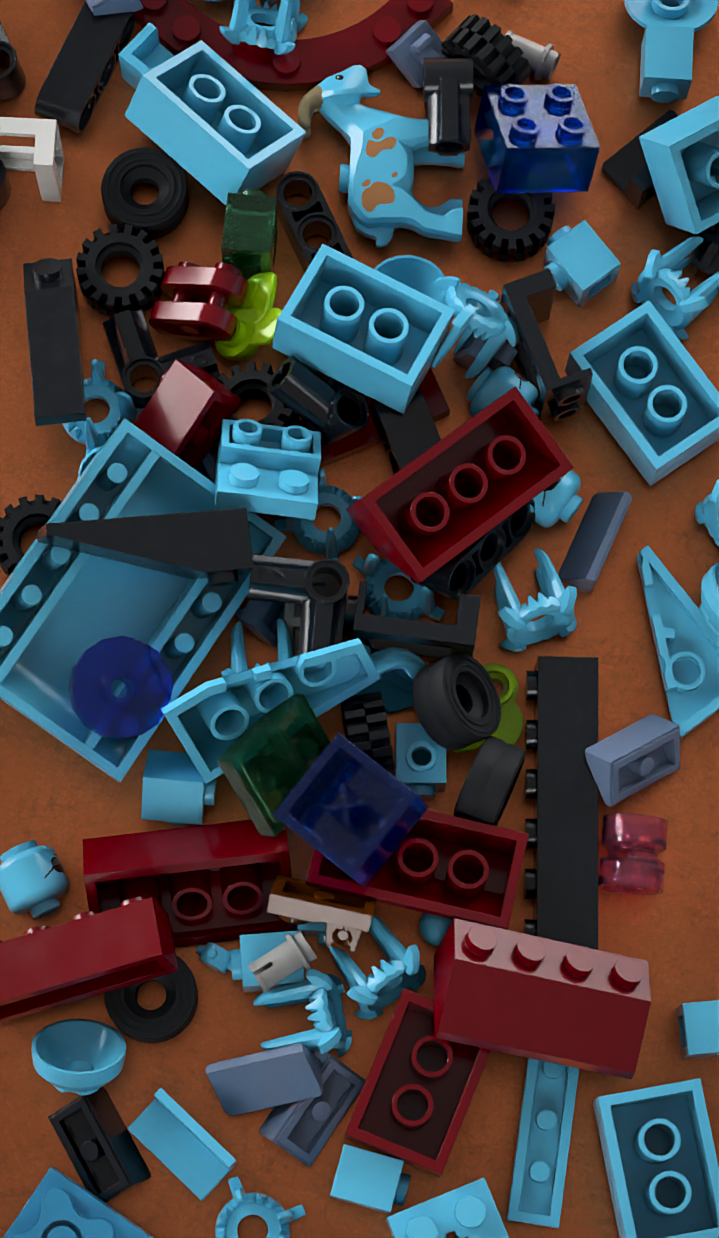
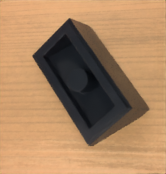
[48,1087,151,1203]

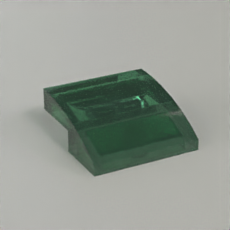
[217,694,345,837]

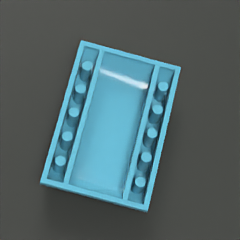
[0,418,287,782]

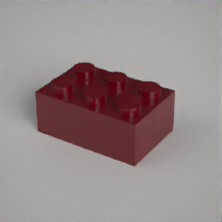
[344,988,491,1178]

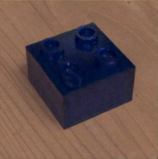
[474,83,600,193]
[273,733,429,888]

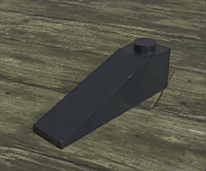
[23,258,86,426]
[37,508,253,586]

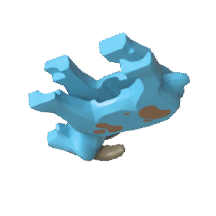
[298,65,465,248]

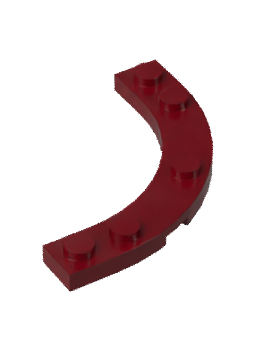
[133,0,453,92]

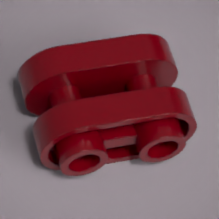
[148,262,249,342]

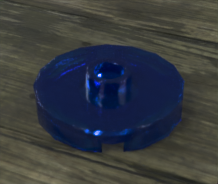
[68,636,173,740]

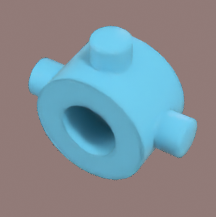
[196,942,232,974]

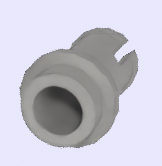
[505,30,561,80]
[247,931,318,993]

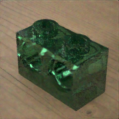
[221,189,278,280]

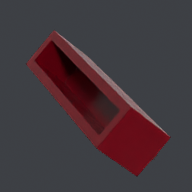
[0,897,179,1023]

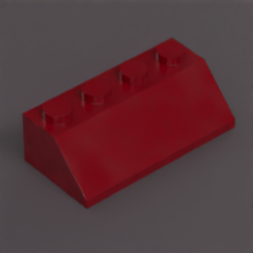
[346,386,574,583]
[306,787,529,930]
[83,816,298,947]
[434,918,651,1079]

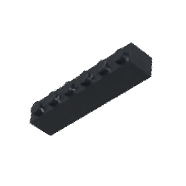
[524,656,598,950]

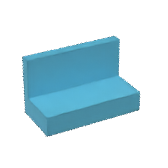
[127,1088,238,1201]

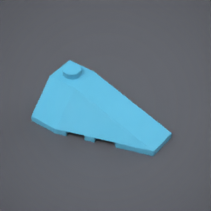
[161,638,381,784]

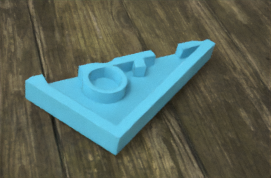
[636,545,719,739]

